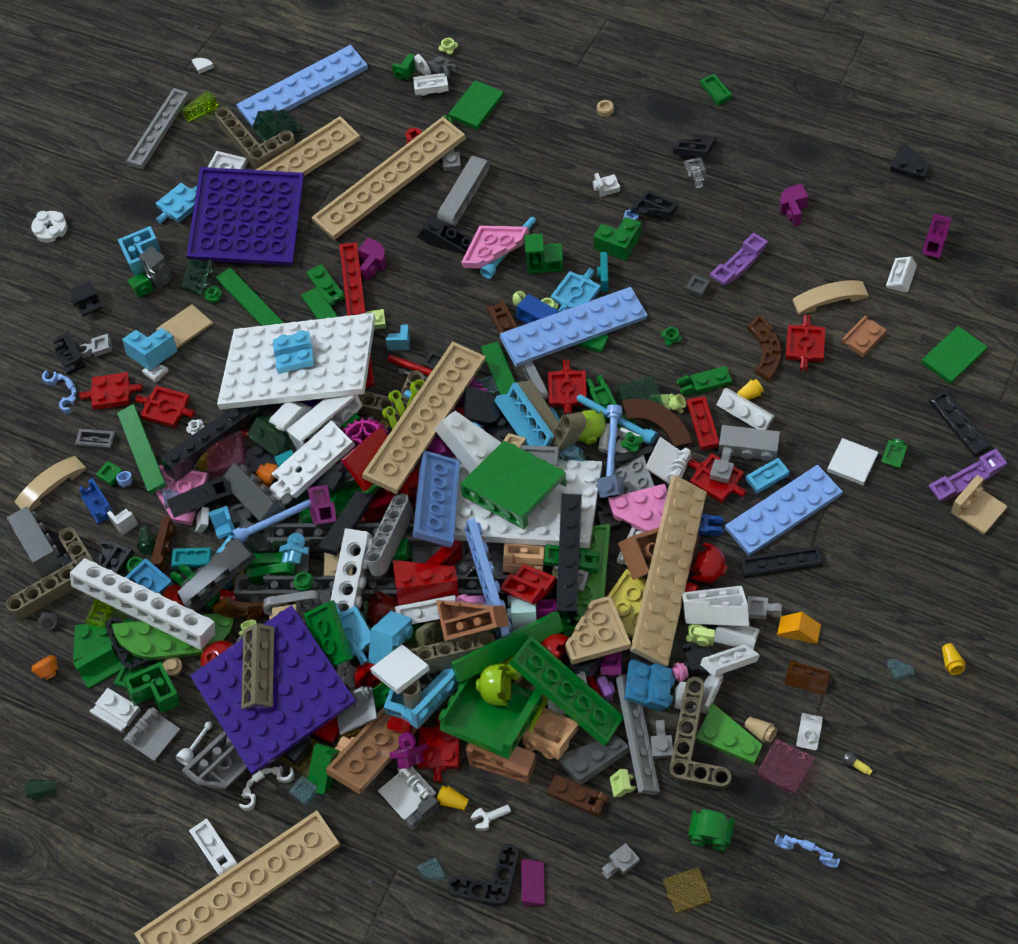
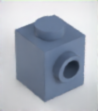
[596,475,625,499]

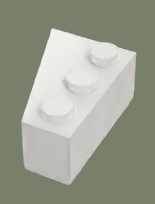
[434,411,501,473]
[682,586,749,626]

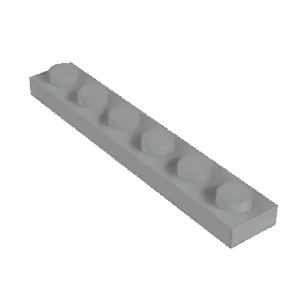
[127,88,190,170]
[616,674,660,795]

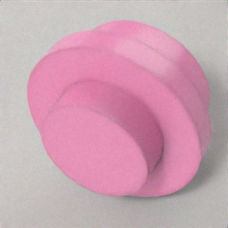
[671,662,688,683]

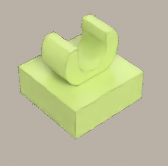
[610,769,636,798]

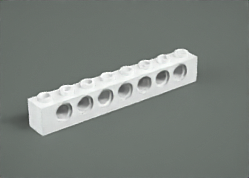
[330,528,373,685]
[70,558,215,650]

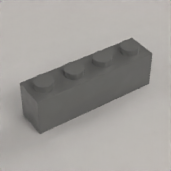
[223,462,287,524]
[7,506,61,579]
[178,538,257,611]

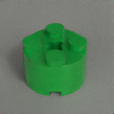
[687,809,735,852]

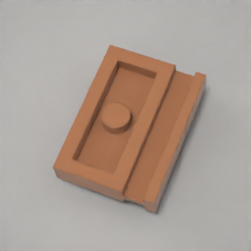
[841,316,887,357]

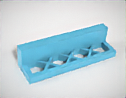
[494,383,555,446]
[401,668,459,729]

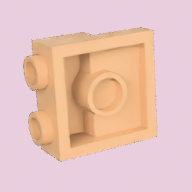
[522,707,579,760]

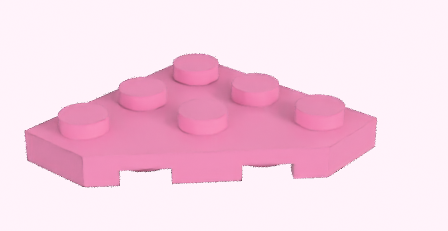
[461,226,529,268]
[155,465,209,526]
[608,484,667,532]

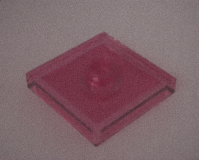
[207,431,245,476]
[756,739,814,795]

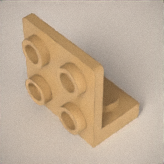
[951,475,1007,534]

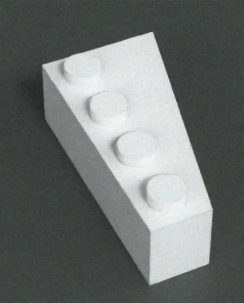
[286,395,363,451]

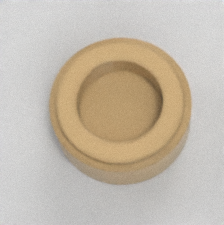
[597,100,614,117]

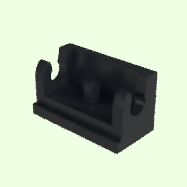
[53,331,86,375]

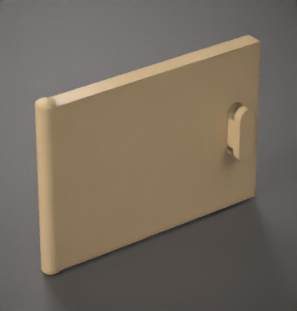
[156,304,213,349]

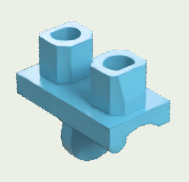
[279,533,309,564]

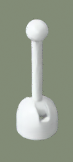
[176,722,213,766]

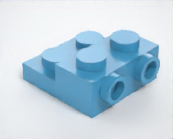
[126,558,173,595]
[624,659,675,712]

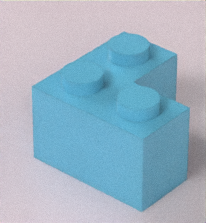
[118,226,161,276]
[122,328,177,371]
[368,611,413,664]

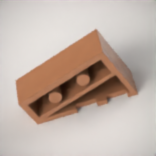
[436,600,509,641]
[466,743,537,784]

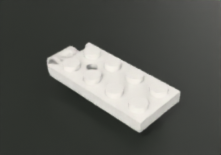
[270,420,355,505]

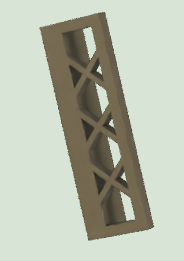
[241,623,274,710]

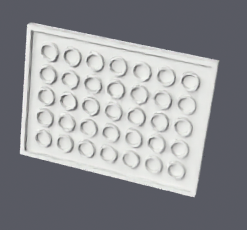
[217,313,376,410]
[452,457,602,548]

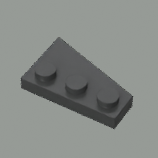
[555,735,630,786]

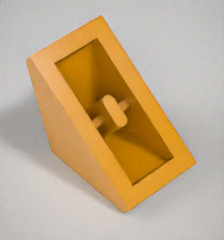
[777,612,821,644]

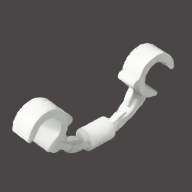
[239,766,295,811]

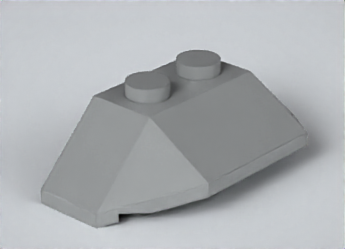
[182,731,247,789]

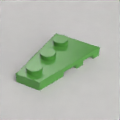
[696,703,762,765]

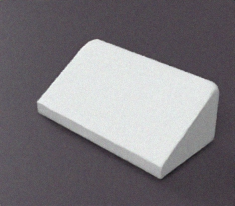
[886,256,917,292]
[714,625,760,650]
[693,673,724,715]

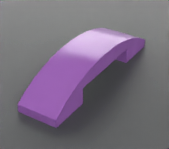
[710,233,768,285]
[929,449,1007,501]

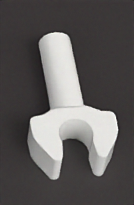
[471,804,511,831]

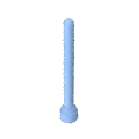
[606,405,622,477]
[232,500,310,542]

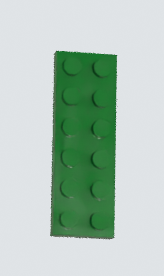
[508,635,624,746]

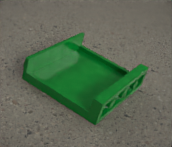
[460,440,567,530]
[439,671,544,760]

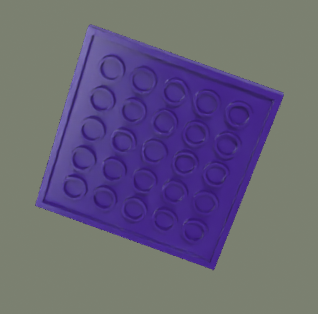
[187,167,304,266]
[190,605,356,775]

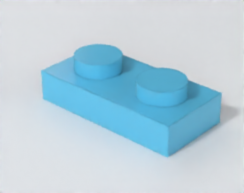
[746,458,790,494]

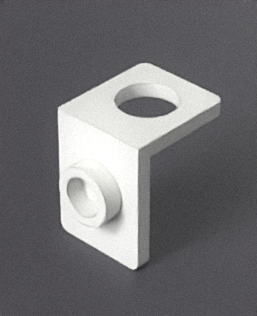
[796,713,823,750]

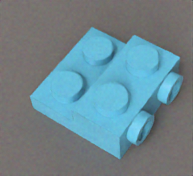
[273,330,315,374]

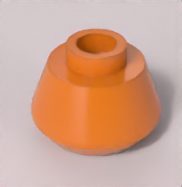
[255,463,278,487]
[31,655,58,680]

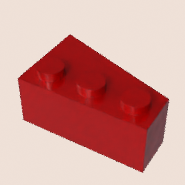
[392,560,458,605]

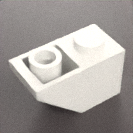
[269,401,312,431]

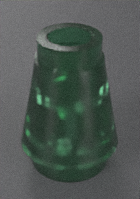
[137,526,156,555]
[25,779,56,800]

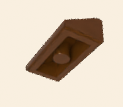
[785,661,831,694]

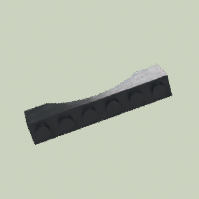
[161,405,264,482]
[556,494,583,617]

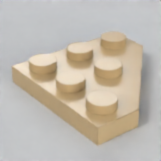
[565,596,631,665]

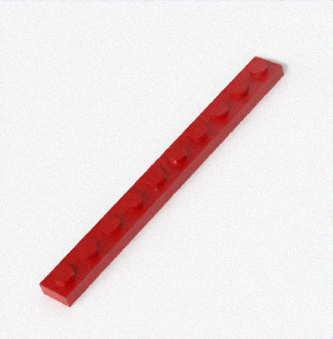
[339,242,375,388]

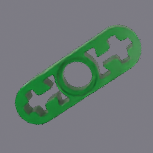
[245,562,296,584]

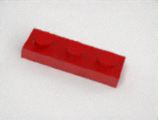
[687,396,719,451]

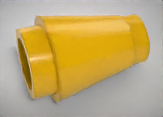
[737,379,764,400]
[942,643,966,675]
[436,786,469,811]

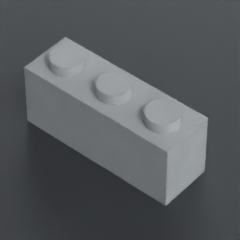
[719,425,780,461]

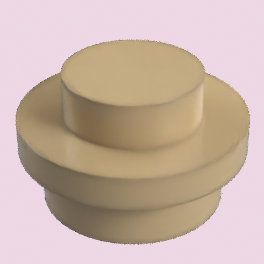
[162,658,182,677]

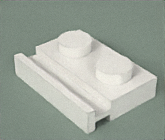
[413,73,449,96]
[90,688,141,733]

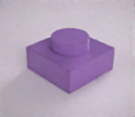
[597,675,615,703]

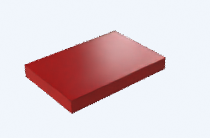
[341,427,388,492]

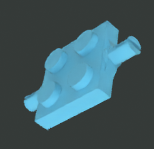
[156,183,197,224]
[551,268,601,313]
[335,602,371,665]

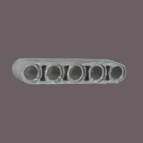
[437,156,490,226]
[365,494,414,576]

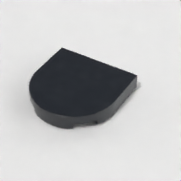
[464,386,501,426]

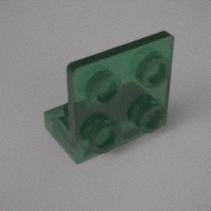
[252,109,302,142]
[616,375,665,421]

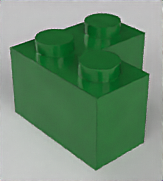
[593,217,642,261]
[525,234,563,274]
[123,662,180,713]

